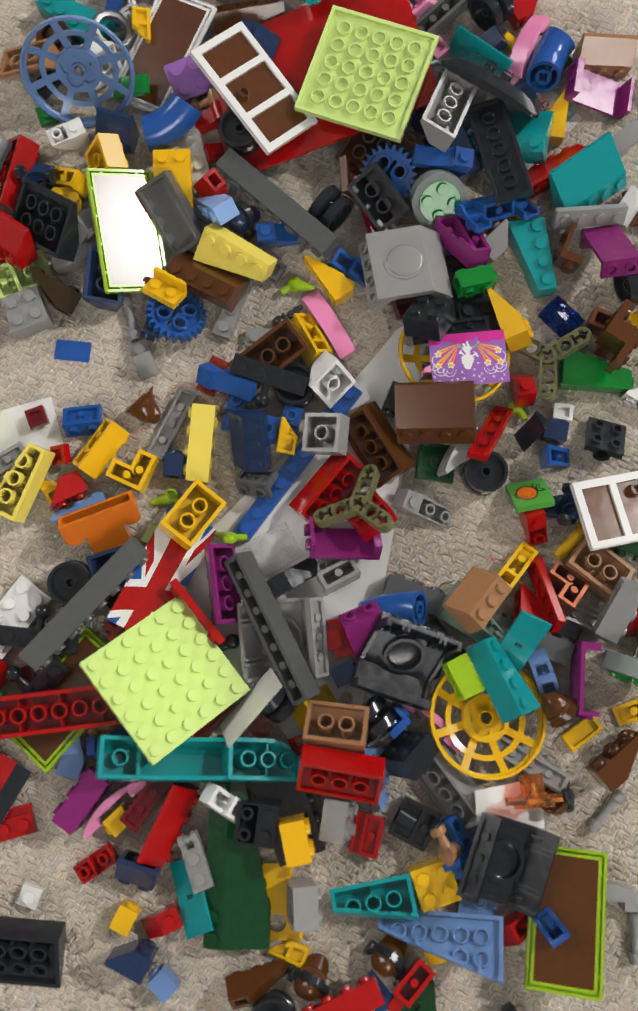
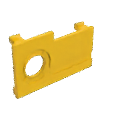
[262,862,303,941]

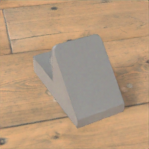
[128,338,160,380]

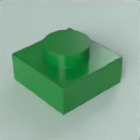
[35,103,59,128]

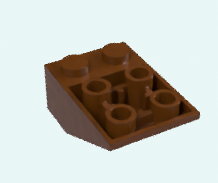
[585,729,638,793]

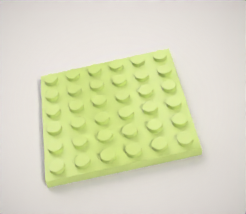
[294,5,439,143]
[79,596,250,766]

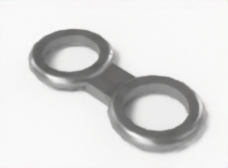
[92,0,138,52]

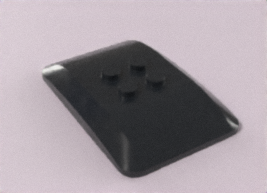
[439,50,542,119]

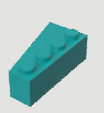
[35,0,117,44]
[508,217,557,298]
[466,636,541,724]
[329,874,419,921]

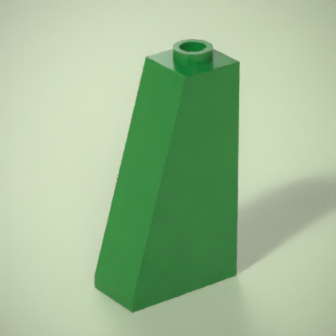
[558,348,634,394]

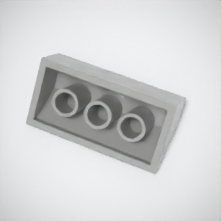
[420,68,478,153]
[417,742,480,830]

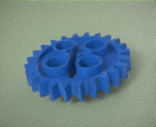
[359,144,419,198]
[145,293,207,343]

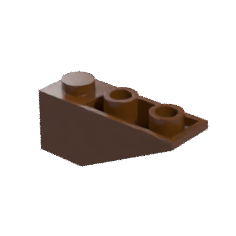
[225,959,289,1010]

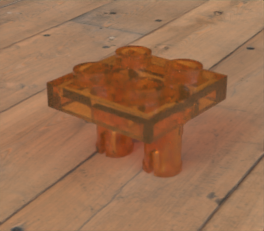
[505,773,563,810]

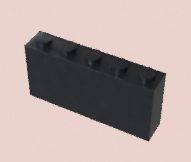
[251,782,328,867]

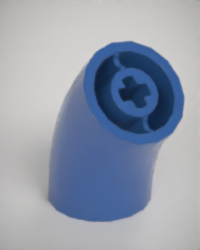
[526,26,575,93]
[141,93,202,152]
[358,591,428,626]

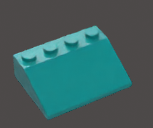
[471,111,554,164]
[549,131,627,211]

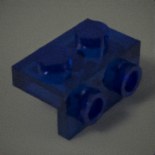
[538,295,585,337]

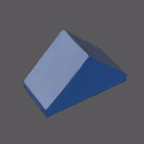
[539,444,570,469]
[532,906,571,949]

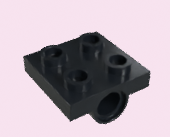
[584,417,626,461]
[387,795,442,852]

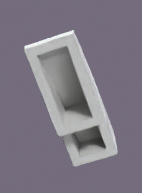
[199,782,240,824]

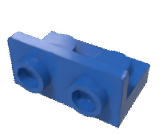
[62,404,102,437]
[387,703,411,739]

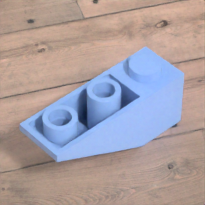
[195,194,240,225]

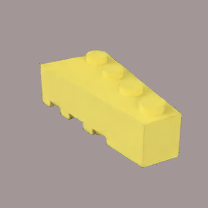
[193,222,278,282]
[183,403,220,483]
[0,443,55,523]

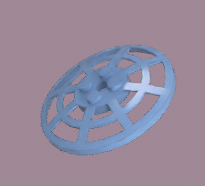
[19,15,135,127]

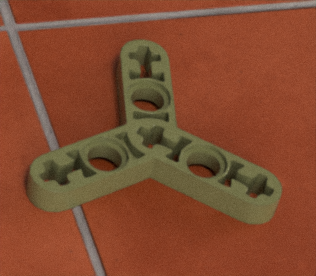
[516,326,592,402]
[313,464,395,533]

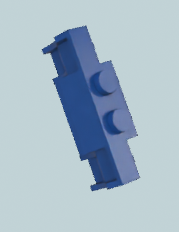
[455,194,540,233]
[221,394,304,445]

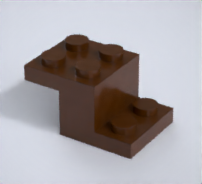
[595,299,638,374]

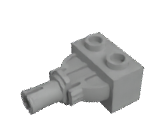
[316,559,361,596]

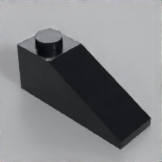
[267,557,317,599]

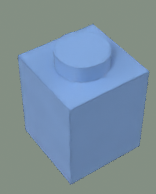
[146,963,181,1004]

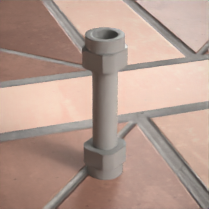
[121,296,142,343]
[587,789,627,833]
[628,912,638,965]

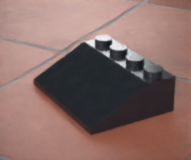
[13,177,79,262]
[0,916,66,988]

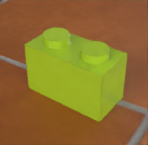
[441,653,486,702]

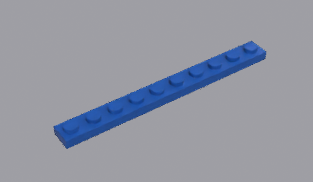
[233,386,363,543]

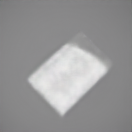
[235,522,304,577]

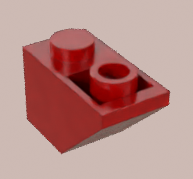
[193,167,228,197]
[49,470,88,511]
[519,508,548,547]

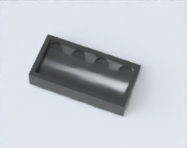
[136,170,204,257]

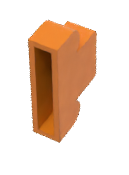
[57,490,140,554]

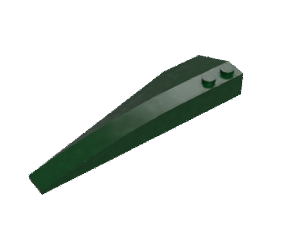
[203,735,271,951]

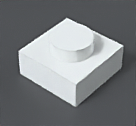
[552,403,574,425]
[16,882,45,910]

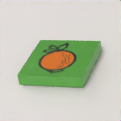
[505,478,555,513]

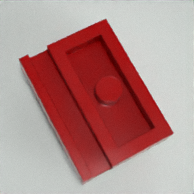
[0,802,38,842]
[349,810,386,860]

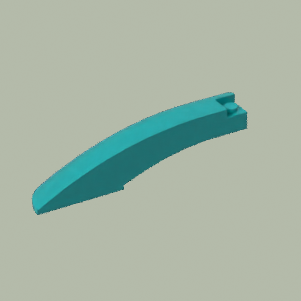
[95,735,301,783]

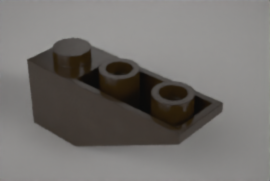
[28,266,82,318]

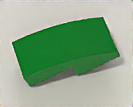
[113,74,150,100]

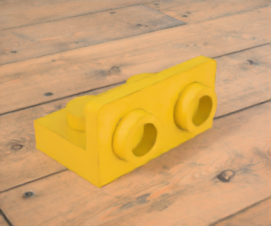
[142,267,187,309]

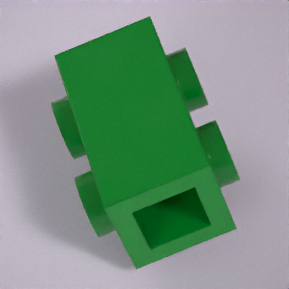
[452,264,498,298]

